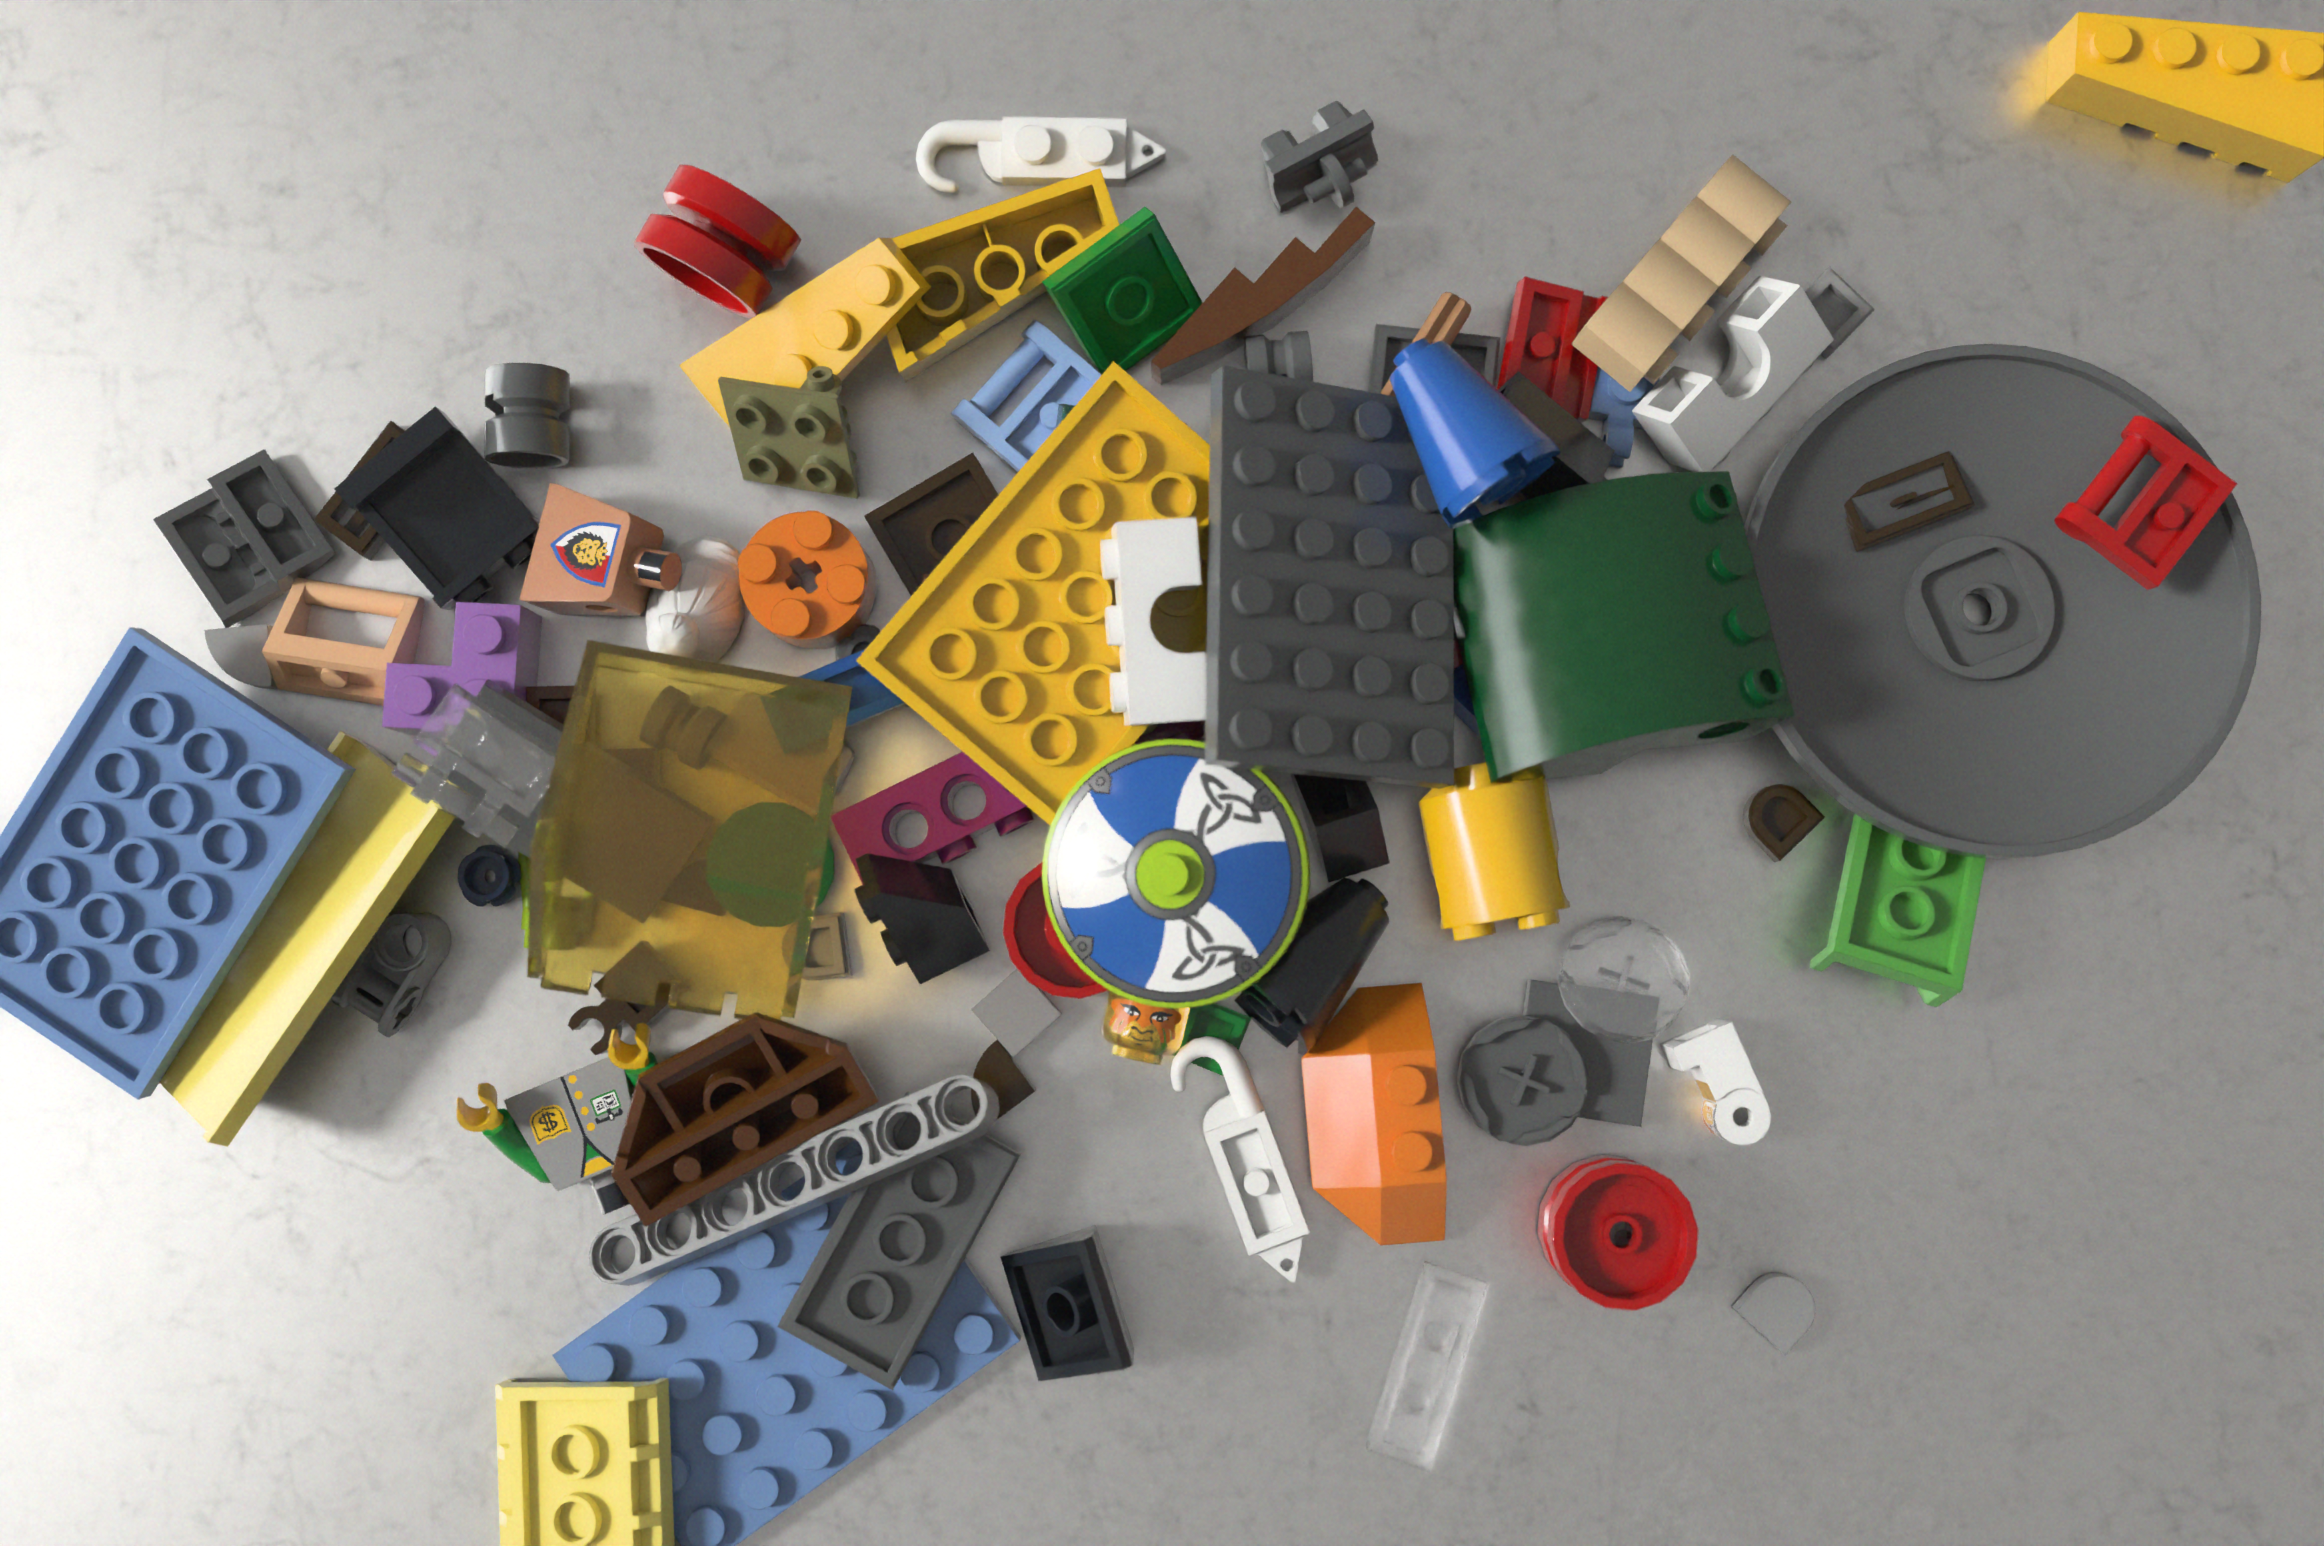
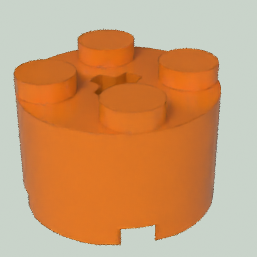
[738,510,877,649]

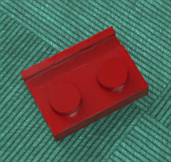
[1497,277,1608,423]

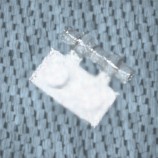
[391,683,569,848]

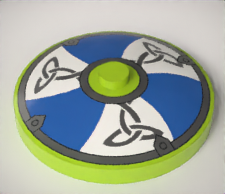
[1042,739,1311,1008]

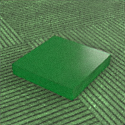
[1042,207,1203,375]

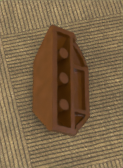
[611,1012,879,1227]

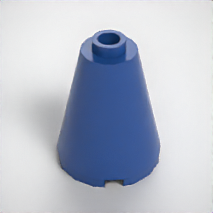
[1390,338,1561,528]

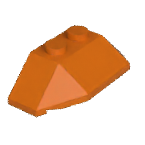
[1301,983,1447,1245]

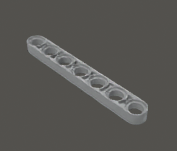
[589,1075,999,1286]

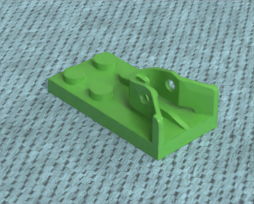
[1810,813,1986,1008]

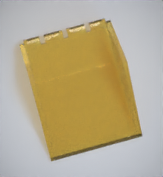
[527,640,852,1020]

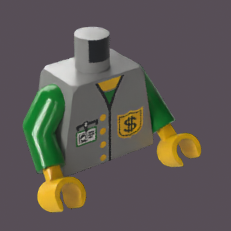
[457,1023,659,1215]

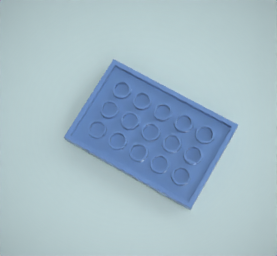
[0,627,356,1100]
[553,1139,1021,1546]

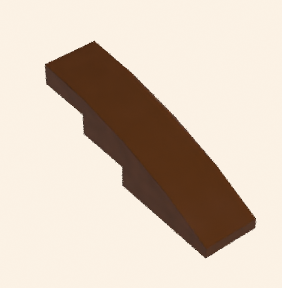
[1151,206,1375,385]

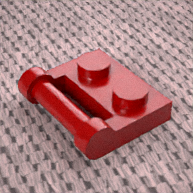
[2054,415,2237,590]

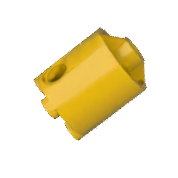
[1418,762,1570,941]

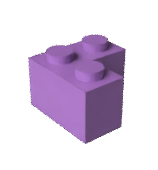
[382,602,542,737]

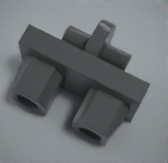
[1260,101,1378,213]

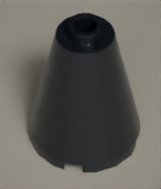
[1234,878,1389,1055]

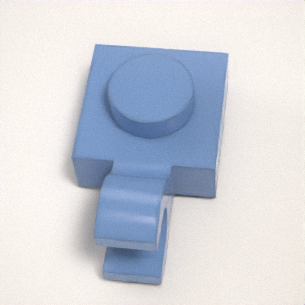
[1588,367,1660,468]

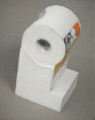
[1660,1018,1771,1146]

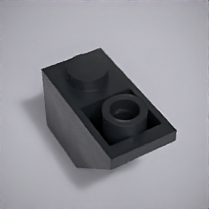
[854,853,990,984]

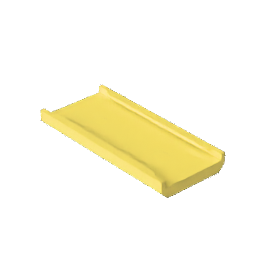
[159,731,456,1147]
[496,1378,675,1546]

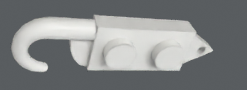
[916,116,1166,193]

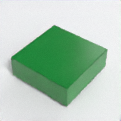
[1168,1003,1251,1076]

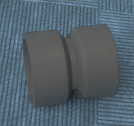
[484,363,570,469]

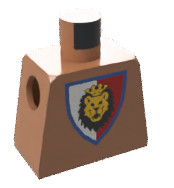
[519,483,682,616]

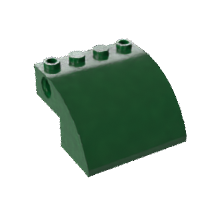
[1453,471,1795,783]

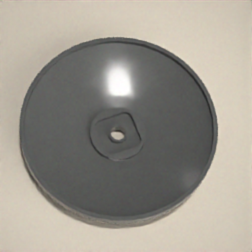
[1744,344,2261,859]

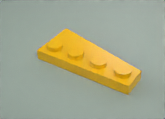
[679,238,931,427]

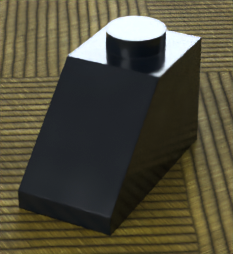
[1290,773,1390,883]

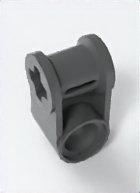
[332,912,451,1037]

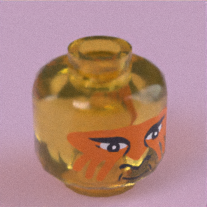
[1100,990,1190,1065]

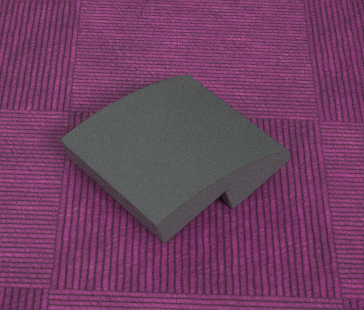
[153,449,335,628]

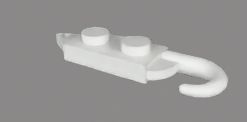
[1170,1036,1310,1283]

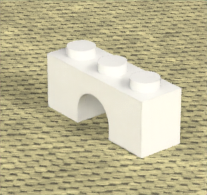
[1632,275,1834,472]
[1100,517,1206,726]

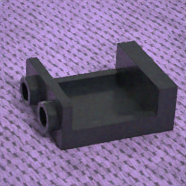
[334,406,540,610]

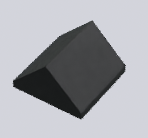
[1000,1225,1134,1381]

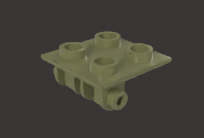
[718,366,860,499]

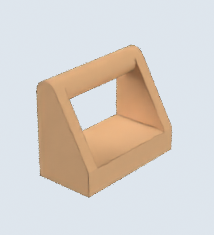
[262,578,425,706]

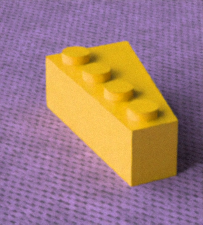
[2045,12,2324,183]
[857,168,1119,382]

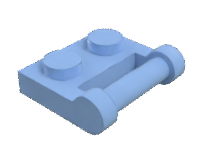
[951,320,1101,472]

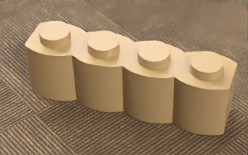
[1572,155,1791,392]

